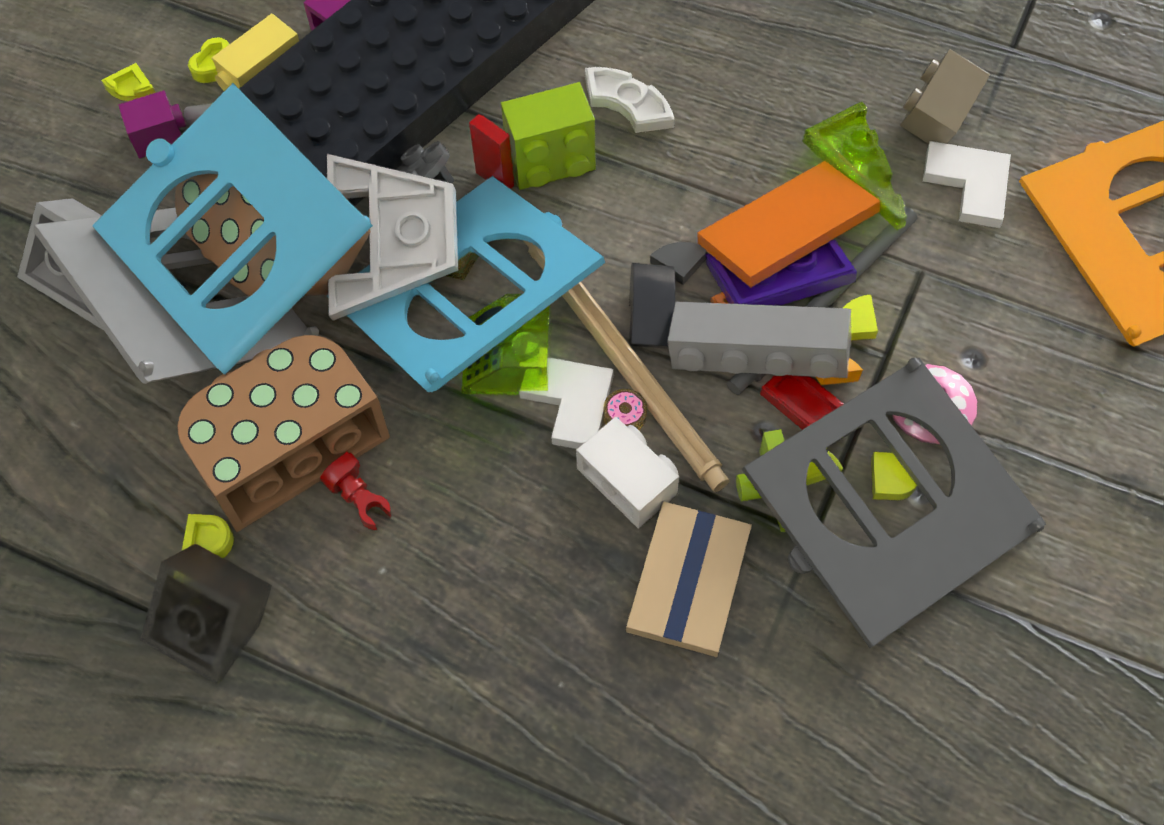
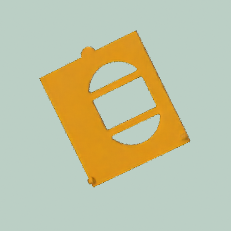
[1019,121,1164,347]

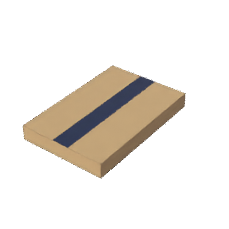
[626,501,752,657]

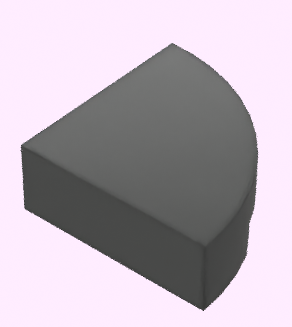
[650,242,708,285]

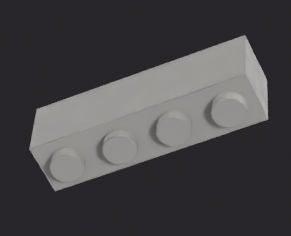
[668,302,851,378]

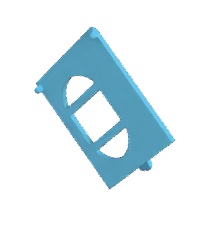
[92,83,373,374]
[327,176,605,392]

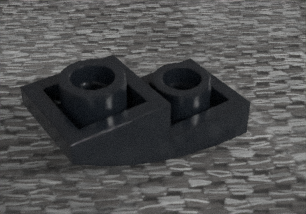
[629,263,675,349]

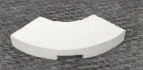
[585,67,675,133]

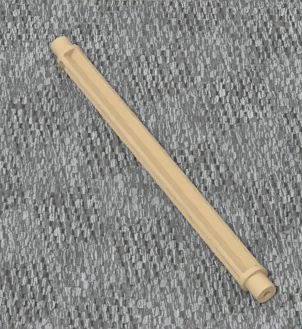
[523,240,730,492]

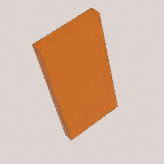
[697,161,880,288]

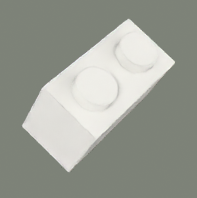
[576,417,679,529]

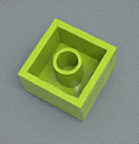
[501,82,596,190]

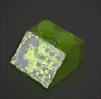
[461,294,552,395]

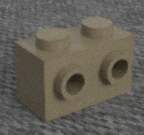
[900,49,990,144]

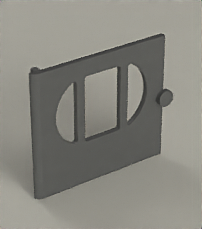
[742,357,1046,648]

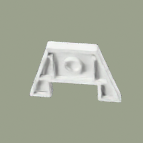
[327,154,458,321]

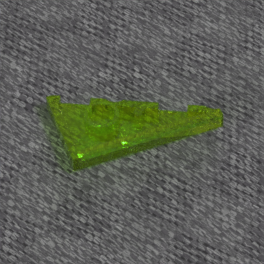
[802,101,907,230]

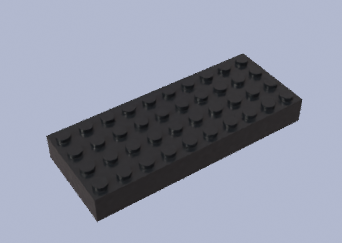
[239,0,595,206]

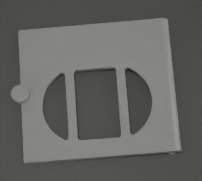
[33,208,319,384]

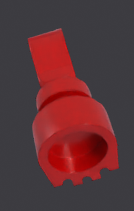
[320,451,392,530]

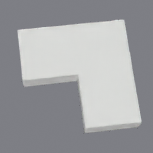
[923,141,1011,228]
[519,354,614,449]

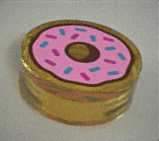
[603,389,647,430]

